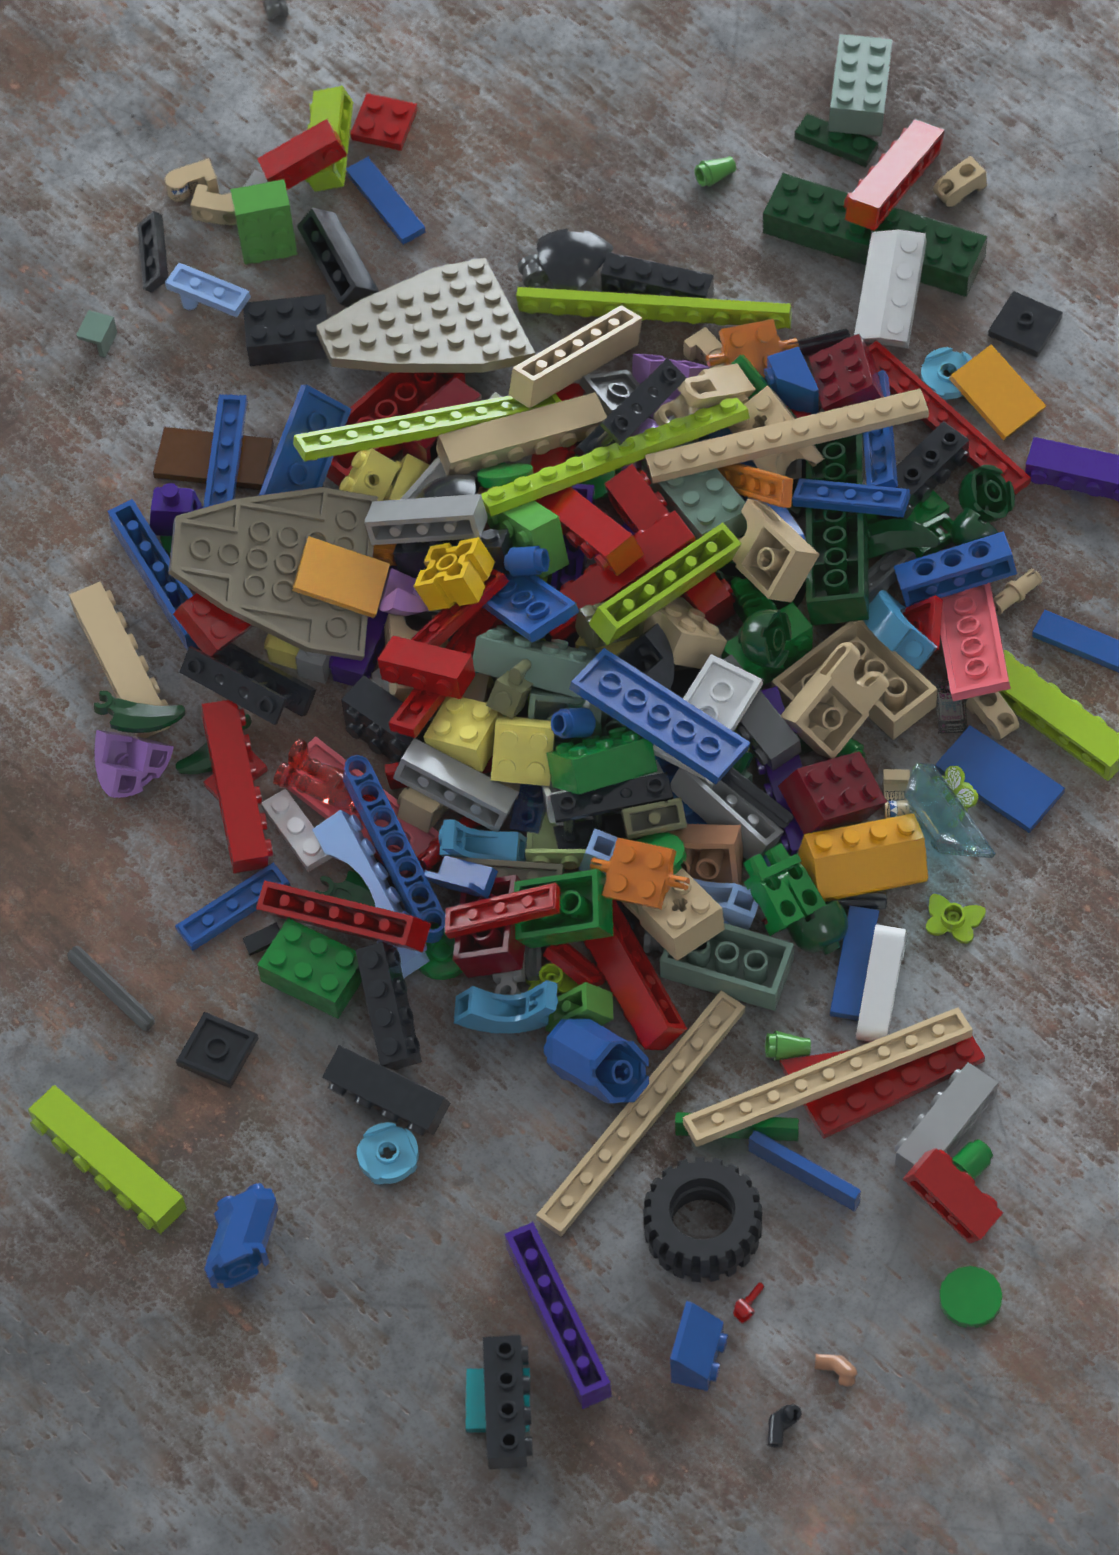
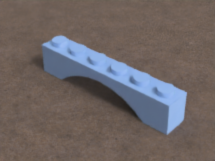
[312,810,429,978]
[579,828,759,930]

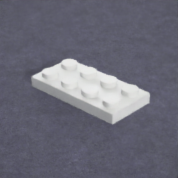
[653,654,763,779]

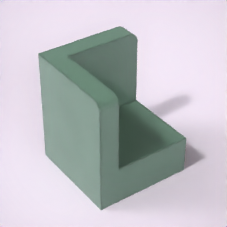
[77,310,117,357]

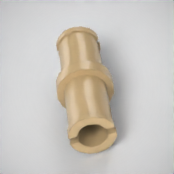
[994,568,1042,615]

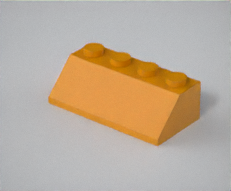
[798,813,928,902]

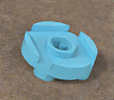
[920,347,972,401]
[357,1122,419,1185]

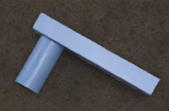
[165,263,251,318]

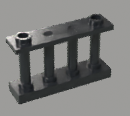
[573,358,687,457]
[179,643,317,725]
[550,772,673,849]

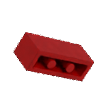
[257,119,348,190]
[377,635,475,700]
[903,1148,1003,1244]

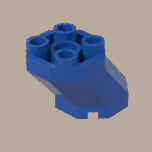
[544,1018,649,1103]
[204,1183,278,1288]

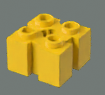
[413,537,495,611]

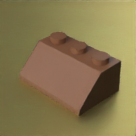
[666,824,743,885]

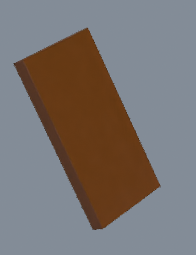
[153,427,274,490]

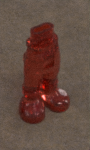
[273,738,376,814]

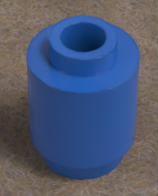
[504,546,549,577]
[551,708,596,738]

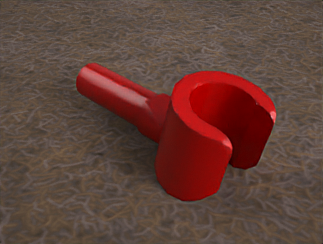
[733,1282,765,1324]

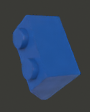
[764,346,819,415]
[670,1301,728,1391]

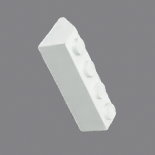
[854,230,927,348]

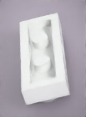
[261,788,333,872]

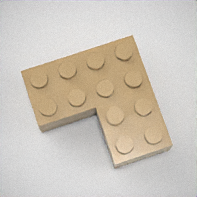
[771,620,937,740]

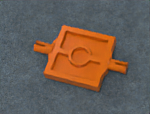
[706,319,798,379]
[590,837,690,910]

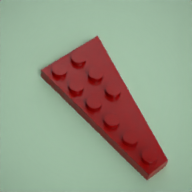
[780,1036,985,1139]

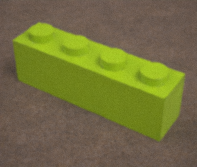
[305,85,353,192]

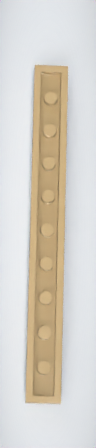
[645,388,929,484]
[536,990,745,1237]
[683,1007,973,1147]

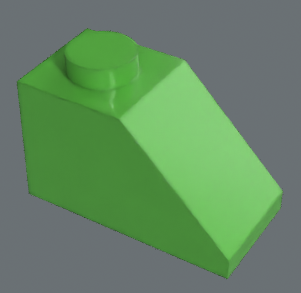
[545,982,613,1032]

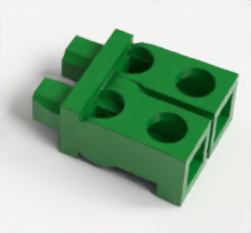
[743,843,826,936]

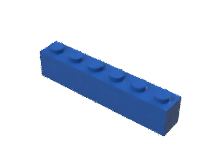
[107,499,199,651]

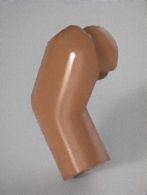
[815,1354,857,1386]

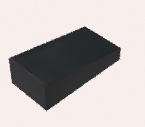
[242,922,280,956]

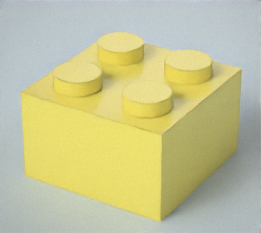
[424,696,503,772]
[491,715,556,786]

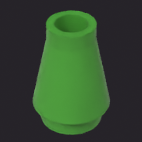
[694,156,736,187]
[765,1030,811,1061]

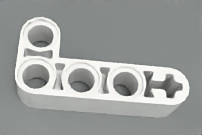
[856,924,907,1042]

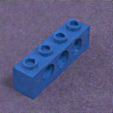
[893,531,1017,608]

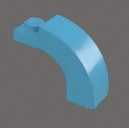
[863,590,937,670]
[439,820,527,862]
[454,980,558,1033]

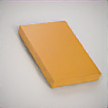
[949,344,1046,441]
[292,536,390,618]

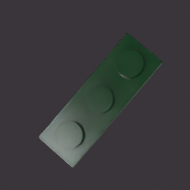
[794,113,879,167]

